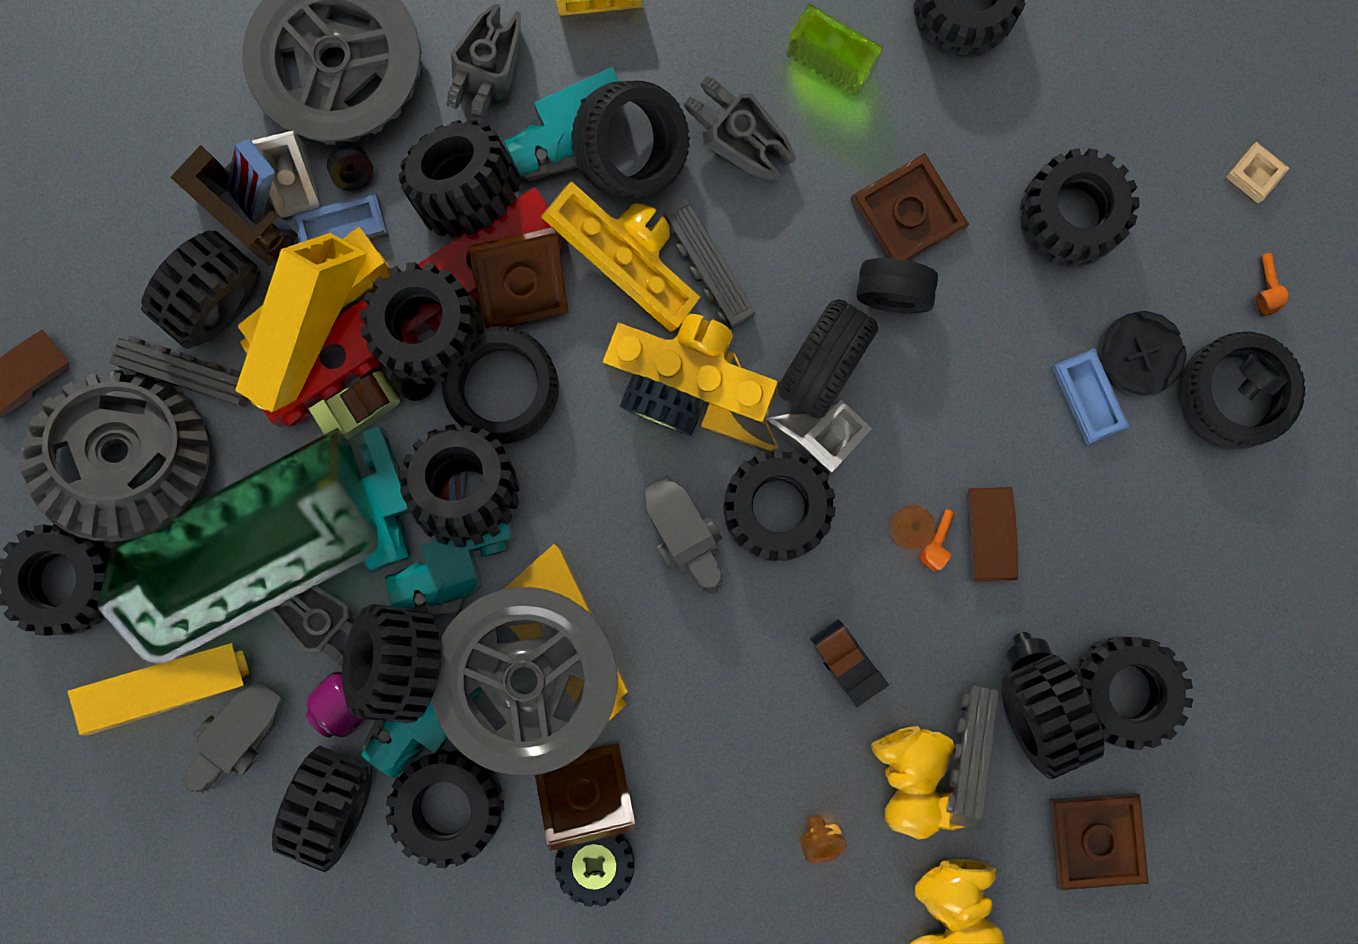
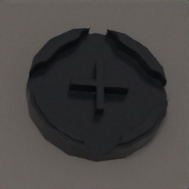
[1097,311,1187,397]

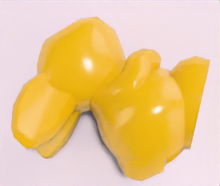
[870,726,965,840]
[909,859,1006,944]

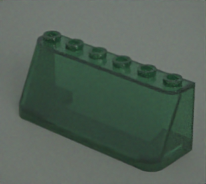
[98,428,378,663]

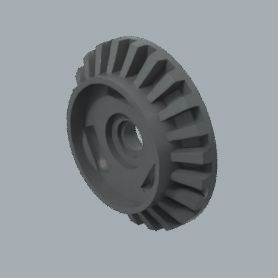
[242,0,422,145]
[20,370,210,542]
[432,587,618,776]

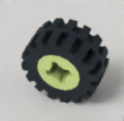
[620,374,705,436]
[555,833,635,907]

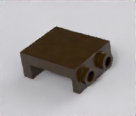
[170,145,298,266]

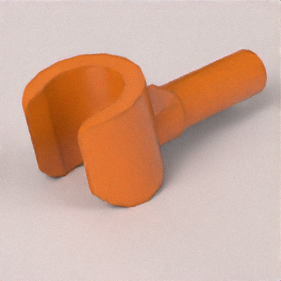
[1256,253,1289,316]
[920,509,955,572]

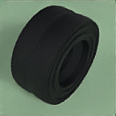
[856,258,938,313]

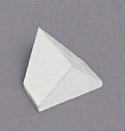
[225,131,320,218]
[766,400,872,476]

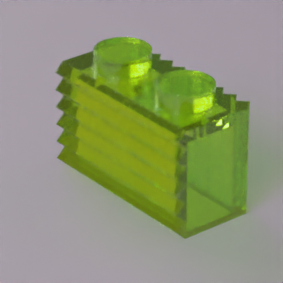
[786,4,884,96]

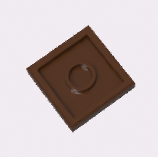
[851,153,969,261]
[468,228,569,328]
[535,743,637,851]
[1049,793,1149,890]

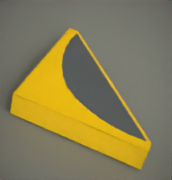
[701,351,778,452]

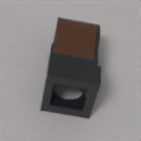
[810,619,889,708]

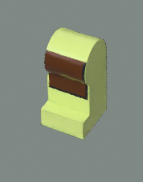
[309,371,400,446]

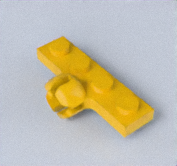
[541,181,700,332]
[603,314,779,424]

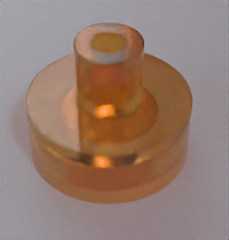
[890,505,935,549]
[799,816,847,863]

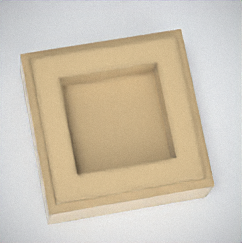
[1226,141,1290,204]

